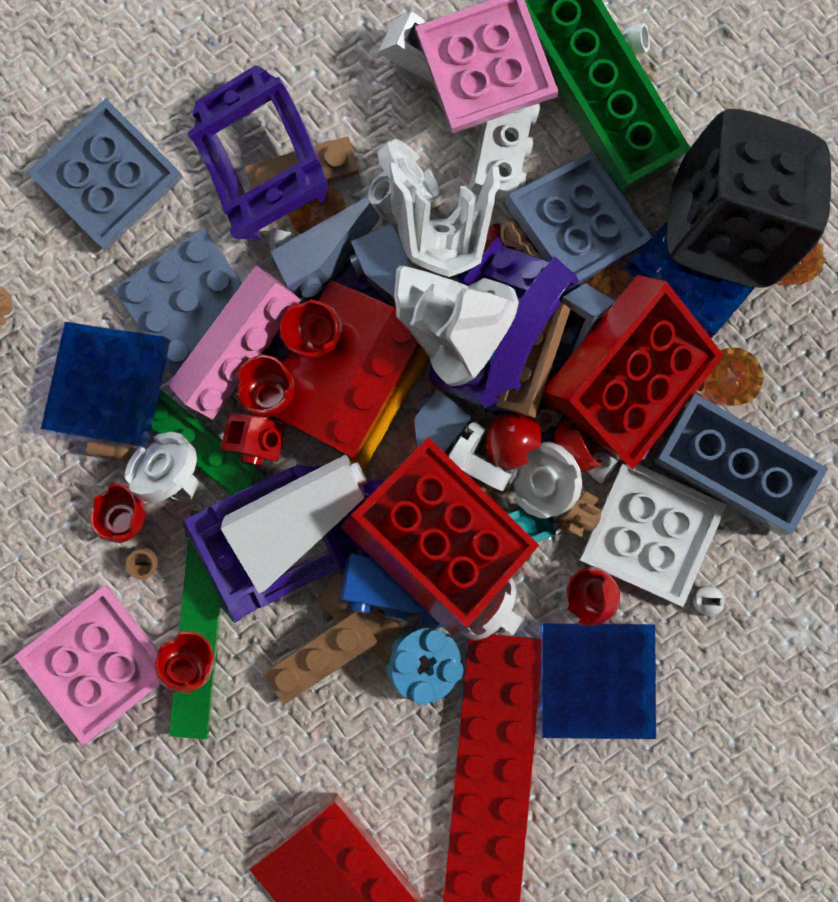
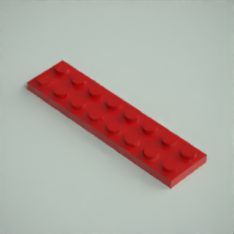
[443,634,544,902]

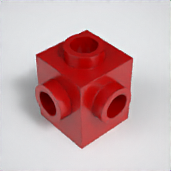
[221,413,286,466]

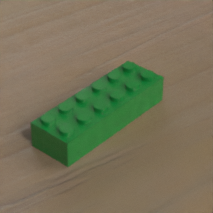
[525,0,690,196]

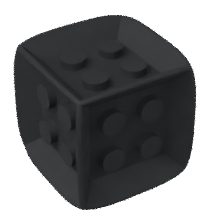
[667,109,831,288]

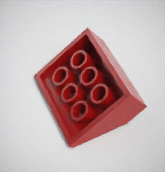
[543,275,724,470]
[273,280,421,462]
[341,437,540,636]
[250,794,426,902]

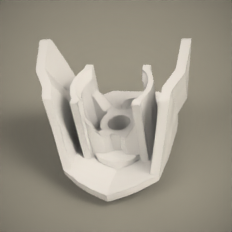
[390,163,500,277]
[394,266,519,386]

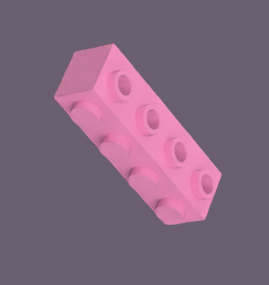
[168,265,301,419]

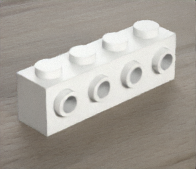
[468,103,540,202]

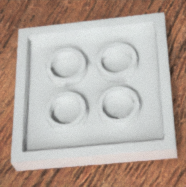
[578,463,727,607]

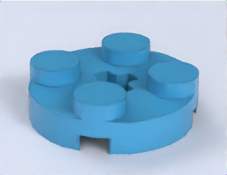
[386,626,463,705]

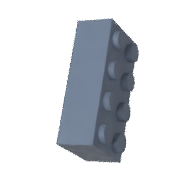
[650,394,828,536]

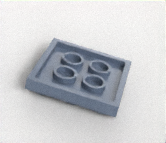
[27,98,183,251]
[504,151,654,291]
[113,228,242,377]

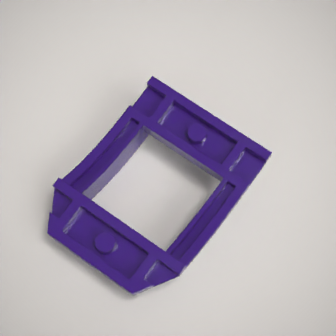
[188,65,328,240]
[428,237,579,408]
[183,464,357,623]

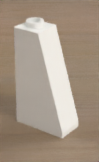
[221,455,367,593]

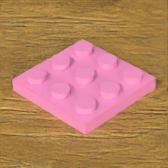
[415,0,558,134]
[14,585,161,746]

